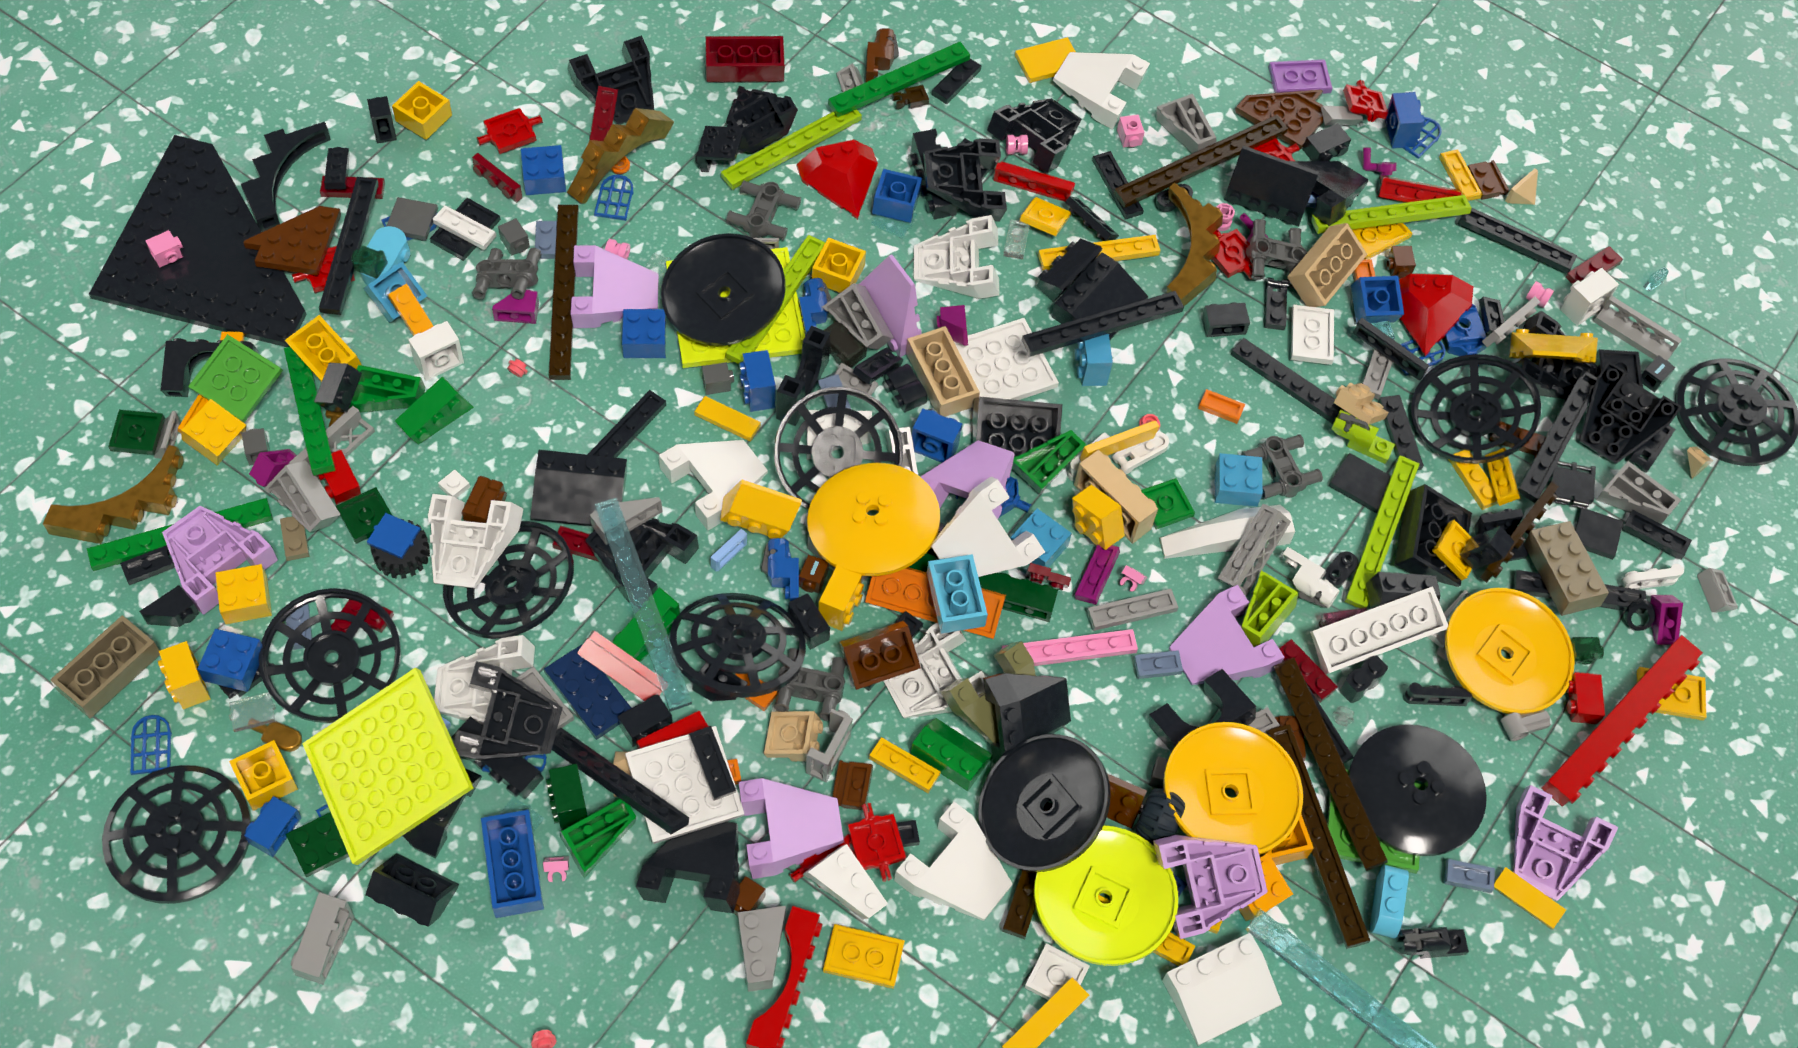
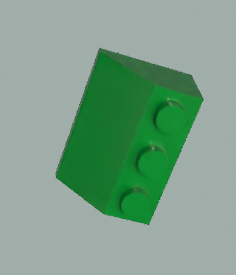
[910,718,992,791]

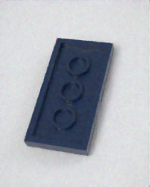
[544,644,631,740]

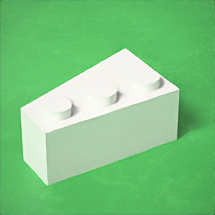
[807,410,872,460]
[803,844,888,920]

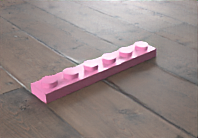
[1001,629,1138,666]

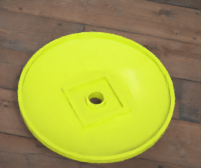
[1034,826,1178,966]

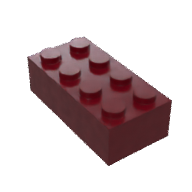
[706,36,785,82]

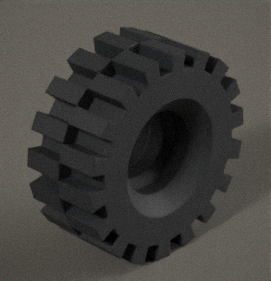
[370,519,430,579]

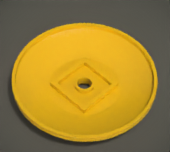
[807,463,940,576]
[1445,588,1575,714]
[1163,722,1303,855]

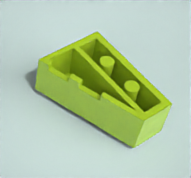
[1241,570,1298,647]

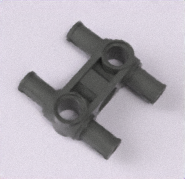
[726,180,801,240]
[1246,219,1307,288]
[472,248,542,299]
[1241,434,1323,500]
[774,648,846,721]

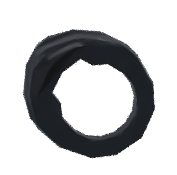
[1625,598,1655,631]

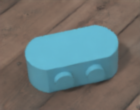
[357,226,410,285]
[1369,864,1409,939]

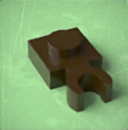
[892,85,929,109]

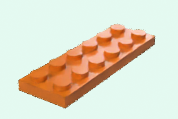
[865,567,1006,639]

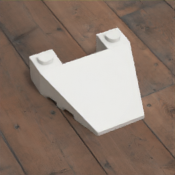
[1053,52,1150,129]
[914,215,999,299]
[659,440,768,531]
[931,477,1045,577]
[428,494,523,588]
[884,623,987,719]
[434,635,535,726]
[894,802,1013,921]

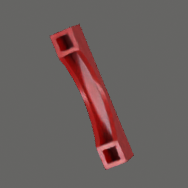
[746,906,823,1048]

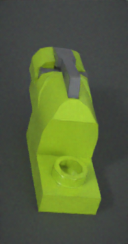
[1331,410,1395,464]

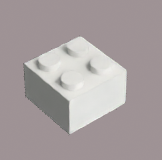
[1560,268,1619,326]
[408,321,464,381]

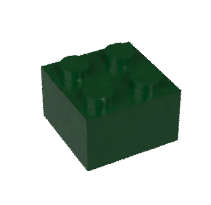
[546,764,588,831]

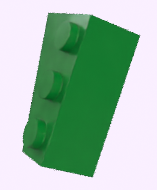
[1012,430,1087,494]

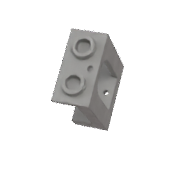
[806,709,853,783]

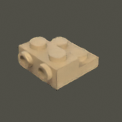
[1334,383,1389,425]
[764,711,823,761]

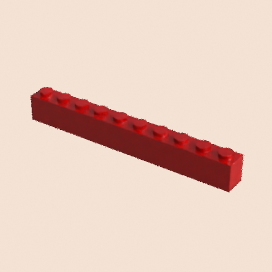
[1541,635,1703,807]

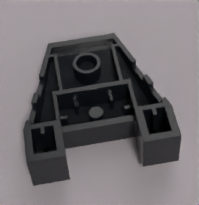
[568,35,654,125]
[987,98,1082,173]
[923,138,1007,222]
[1289,161,1368,226]
[1505,311,1599,399]
[585,518,699,609]
[453,661,563,761]
[636,822,740,914]

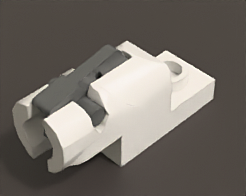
[1283,547,1340,608]

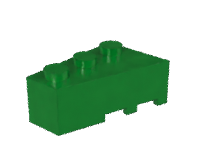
[349,365,426,413]
[395,376,474,445]
[612,587,681,662]
[561,799,636,878]

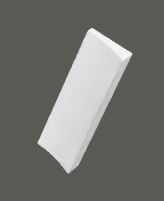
[1310,586,1448,674]

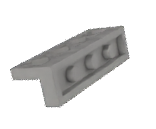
[1593,295,1682,361]
[289,406,375,481]
[1218,504,1291,596]

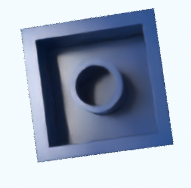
[1385,92,1425,149]
[521,145,566,195]
[872,169,922,223]
[1351,276,1404,324]
[622,309,666,358]
[739,350,776,412]
[912,408,962,463]
[197,629,262,692]

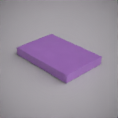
[1268,60,1333,94]

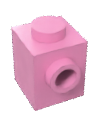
[1117,115,1145,148]
[146,230,183,268]

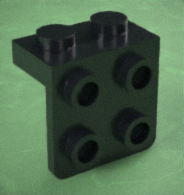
[696,126,744,172]
[1473,509,1528,563]

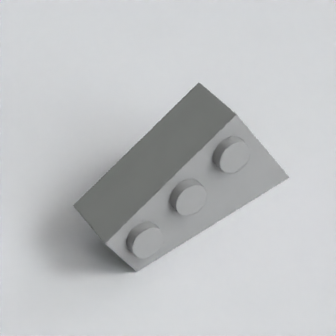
[1156,94,1216,153]
[822,283,894,350]
[264,460,341,532]
[1597,461,1681,524]
[291,892,355,985]
[738,906,786,992]

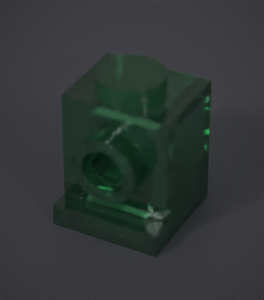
[351,245,388,279]
[1571,637,1604,665]

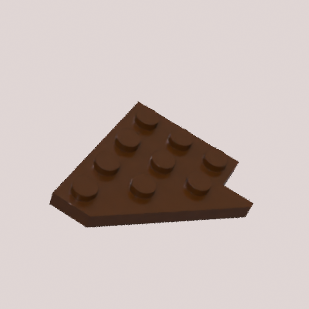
[1235,89,1324,150]
[244,206,341,275]

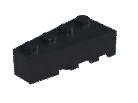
[908,128,958,220]

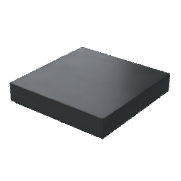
[386,197,438,241]

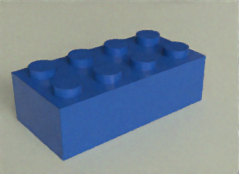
[481,810,544,918]

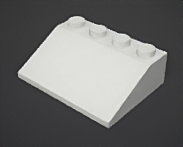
[1162,933,1282,1046]

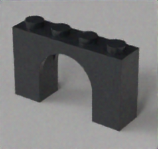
[776,326,831,426]
[160,338,258,397]
[1149,669,1256,752]

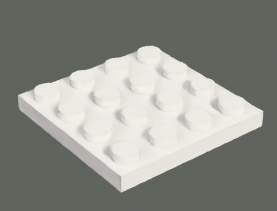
[954,318,1059,400]
[625,726,744,844]

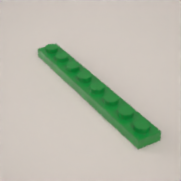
[828,41,970,117]
[284,347,335,476]
[86,498,273,571]

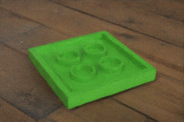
[188,334,283,423]

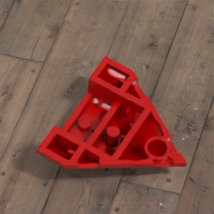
[796,139,878,220]
[1399,274,1474,357]

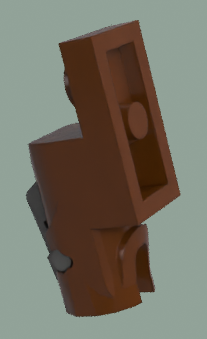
[866,28,899,82]

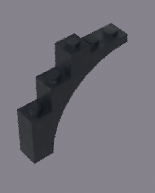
[241,121,331,232]

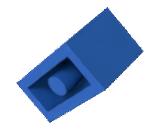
[244,796,301,857]

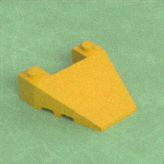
[1509,329,1598,364]

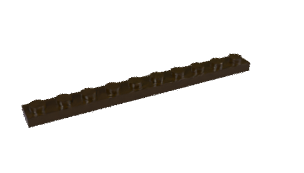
[1114,115,1288,208]
[549,205,579,380]
[1273,658,1388,871]
[1267,724,1370,949]

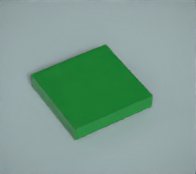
[1141,478,1195,530]

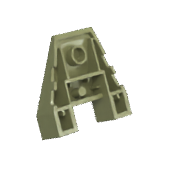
[940,641,1036,744]

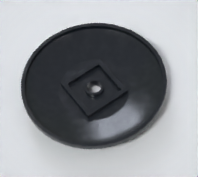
[661,233,786,346]
[1348,725,1487,856]
[978,734,1111,872]

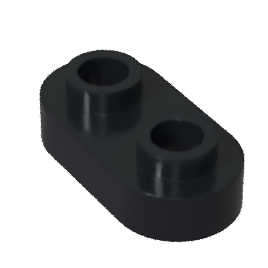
[1156,184,1193,212]
[1322,551,1358,589]

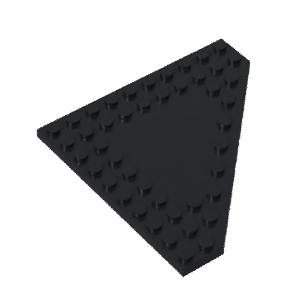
[89,135,306,347]

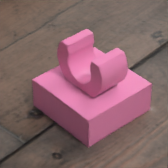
[1120,565,1147,592]
[543,856,570,882]

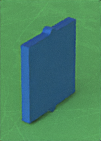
[367,513,421,559]

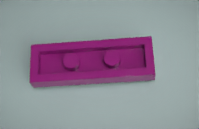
[1075,545,1120,605]

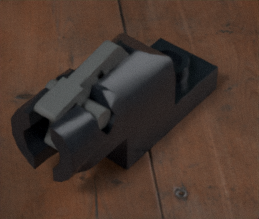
[1396,927,1469,959]

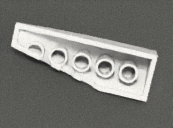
[1160,505,1295,559]

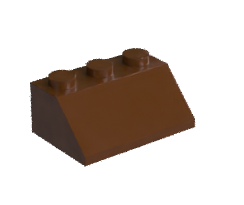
[839,621,921,690]

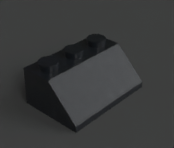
[1036,238,1103,302]
[1366,572,1441,609]
[365,853,459,927]

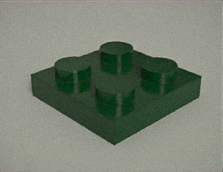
[108,409,165,455]
[336,487,393,544]
[286,812,349,878]

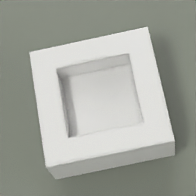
[438,470,470,498]

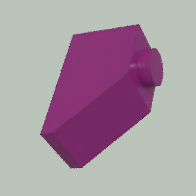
[492,290,539,324]
[937,305,968,346]
[249,449,297,487]
[1650,595,1683,645]

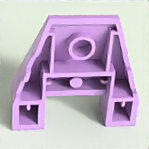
[571,245,659,328]
[858,254,922,357]
[921,440,1015,519]
[162,506,278,615]
[1169,585,1284,685]
[739,778,844,879]
[1513,785,1618,901]
[1153,835,1268,939]

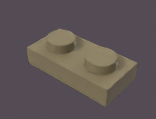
[280,516,310,561]

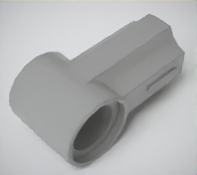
[1501,709,1551,741]

